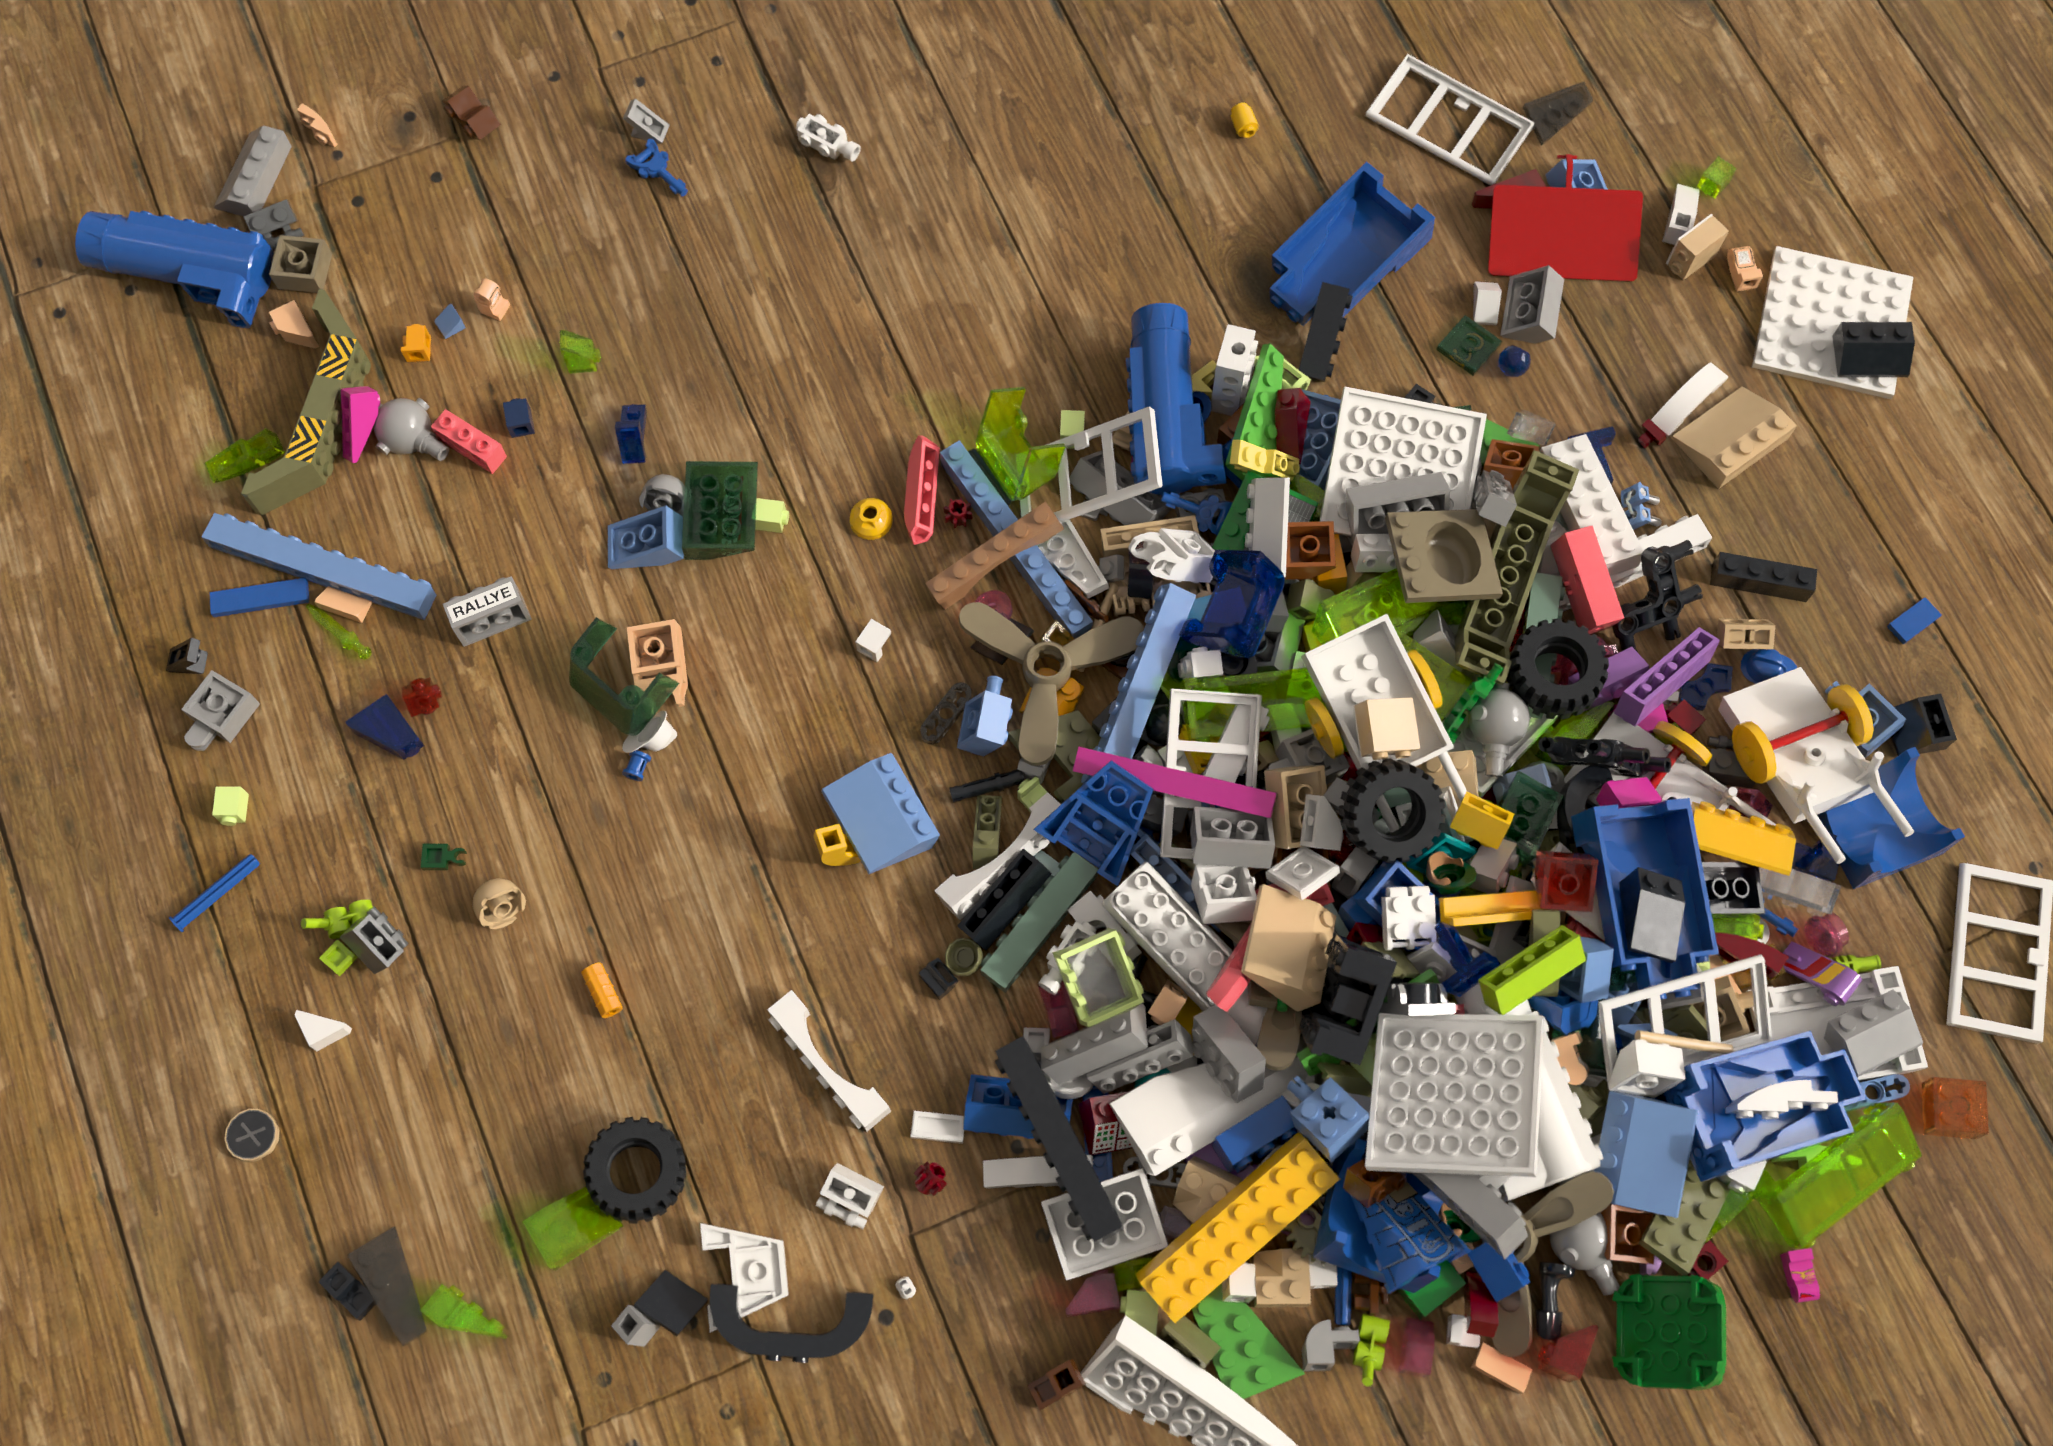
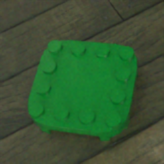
[1612,1274,1726,1390]

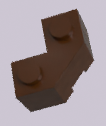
[442,86,501,140]

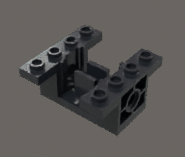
[1299,934,1397,1066]

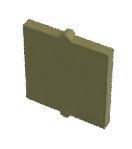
[1362,941,1420,979]

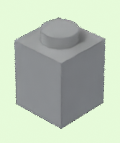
[612,1305,661,1347]

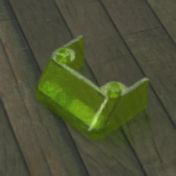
[976,387,1066,501]

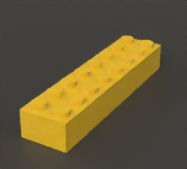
[1135,1132,1340,1323]

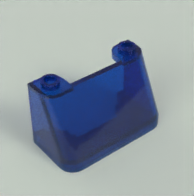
[1179,550,1285,658]

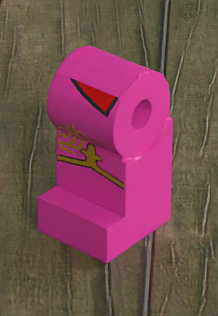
[1780,1248,1820,1303]

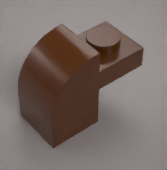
[1027,1359,1086,1410]

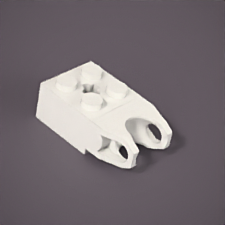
[1128,528,1223,583]

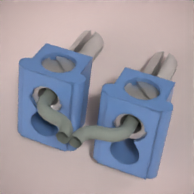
[1621,482,1661,530]

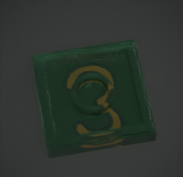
[1436,315,1502,376]

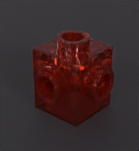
[402,677,442,717]

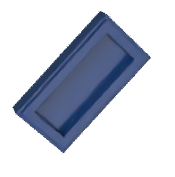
[1887,597,1942,645]

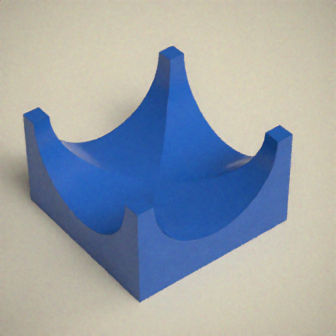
[1817,747,1965,890]
[1313,1139,1443,1293]

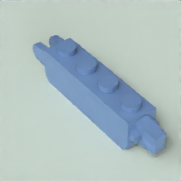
[1130,828,1222,933]

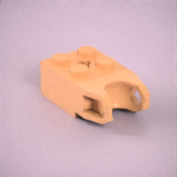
[627,619,688,713]

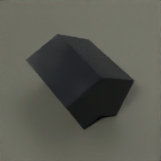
[919,957,958,1000]

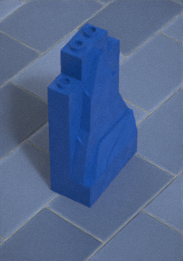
[1270,162,1435,326]
[1571,798,1719,1000]
[1664,1031,1867,1182]

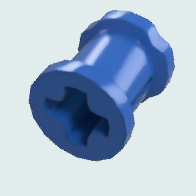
[622,750,651,781]

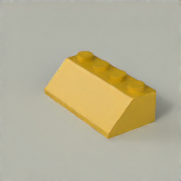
[1691,801,1796,876]

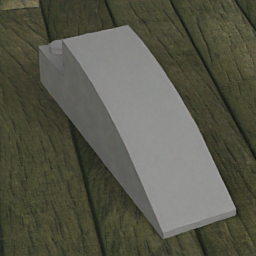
[1348,1093,1528,1259]

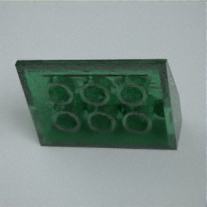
[682,461,758,560]

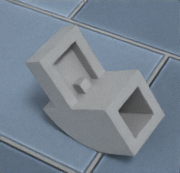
[1302,1320,1360,1371]

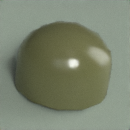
[945,938,983,976]

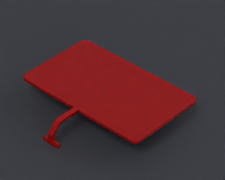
[1488,154,1643,281]

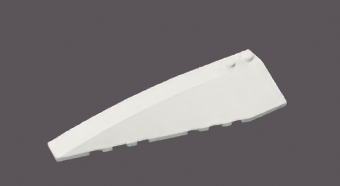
[1109,1035,1308,1176]
[1081,1316,1298,1446]

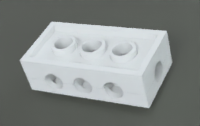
[1211,324,1258,416]

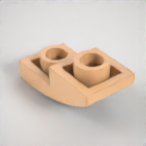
[297,104,337,148]

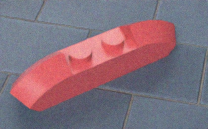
[904,436,940,545]
[1206,924,1251,1012]

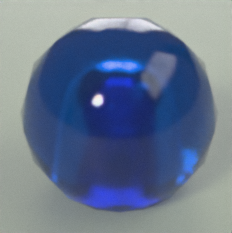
[1498,345,1531,377]

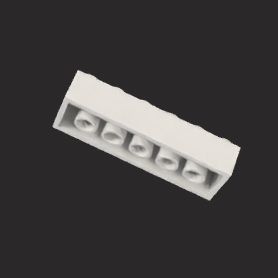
[1540,434,1643,575]

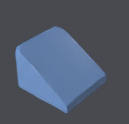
[434,304,466,339]

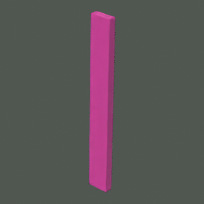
[1073,747,1277,818]

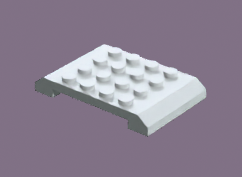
[1746,966,1928,1081]

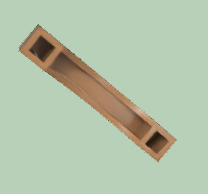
[926,501,1064,610]

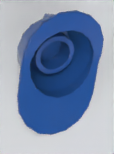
[1740,649,1797,684]

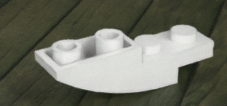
[1725,1080,1838,1119]

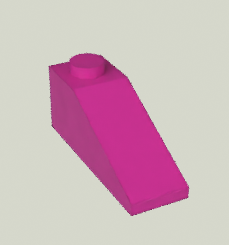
[341,386,380,463]

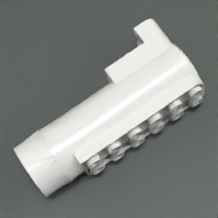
[1102,862,1268,1045]
[1452,973,1603,1202]

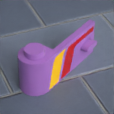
[1781,941,1862,1006]

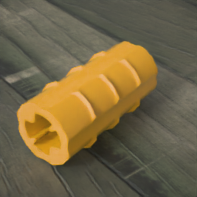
[581,962,623,1018]

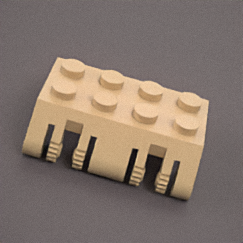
[1100,515,1211,616]

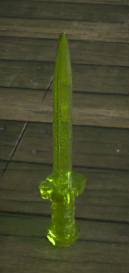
[306,604,372,660]

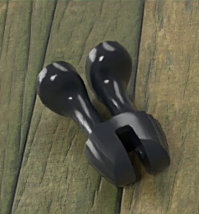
[1536,1262,1575,1341]

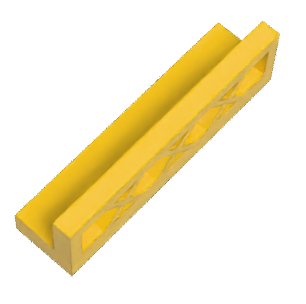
[1439,890,1548,926]

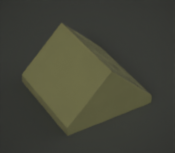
[1158,1316,1221,1369]

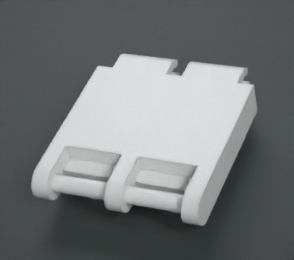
[1381,886,1437,951]

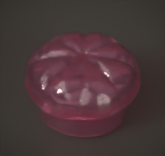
[1804,912,1849,958]

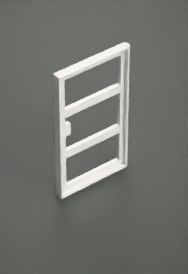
[1365,54,1534,186]
[1016,407,1162,522]
[1160,689,1262,859]
[1946,863,2053,1044]
[1598,954,1772,1084]

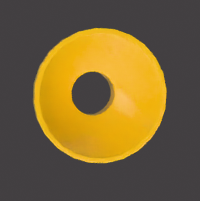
[850,498,893,540]

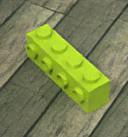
[1478,925,1586,1015]

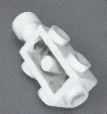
[796,114,861,162]
[1038,922,1099,995]

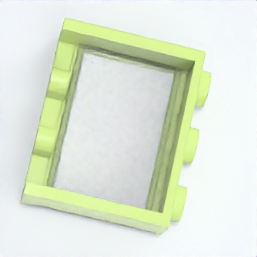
[1052,928,1144,1027]

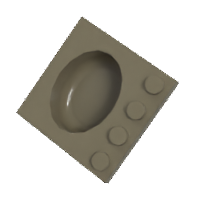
[1385,509,1503,603]

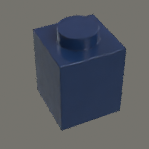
[503,398,535,438]

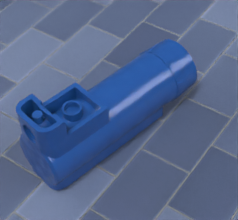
[75,211,274,328]
[1126,303,1227,495]

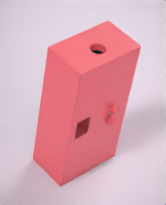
[1550,526,1624,634]

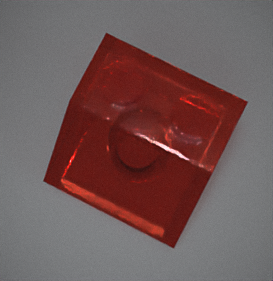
[1534,850,1598,912]
[1537,1325,1599,1382]

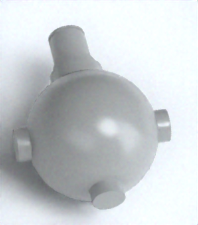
[374,398,449,461]
[1468,683,1530,777]
[1550,1212,1620,1295]

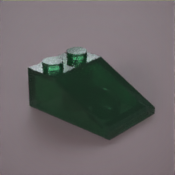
[1498,771,1563,867]

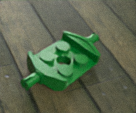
[1443,663,1504,745]

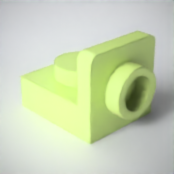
[1017,776,1047,813]

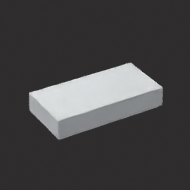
[910,1111,964,1144]

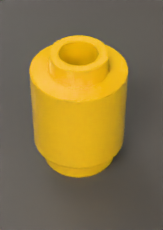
[1231,103,1259,138]

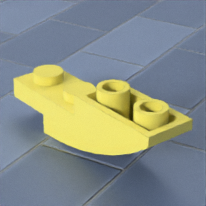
[1230,440,1300,482]

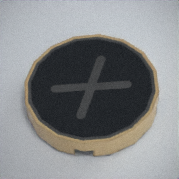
[225,1109,280,1162]

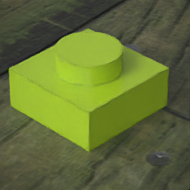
[319,939,358,976]

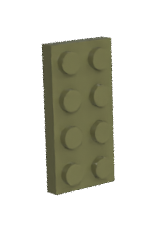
[1638,1160,1730,1276]

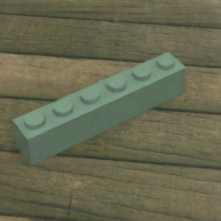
[1522,572,1565,719]
[981,852,1098,993]

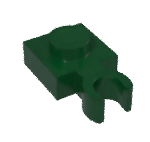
[420,844,467,870]

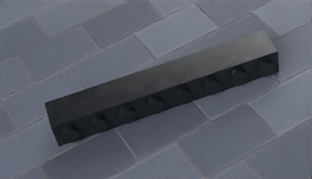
[994,1036,1125,1244]

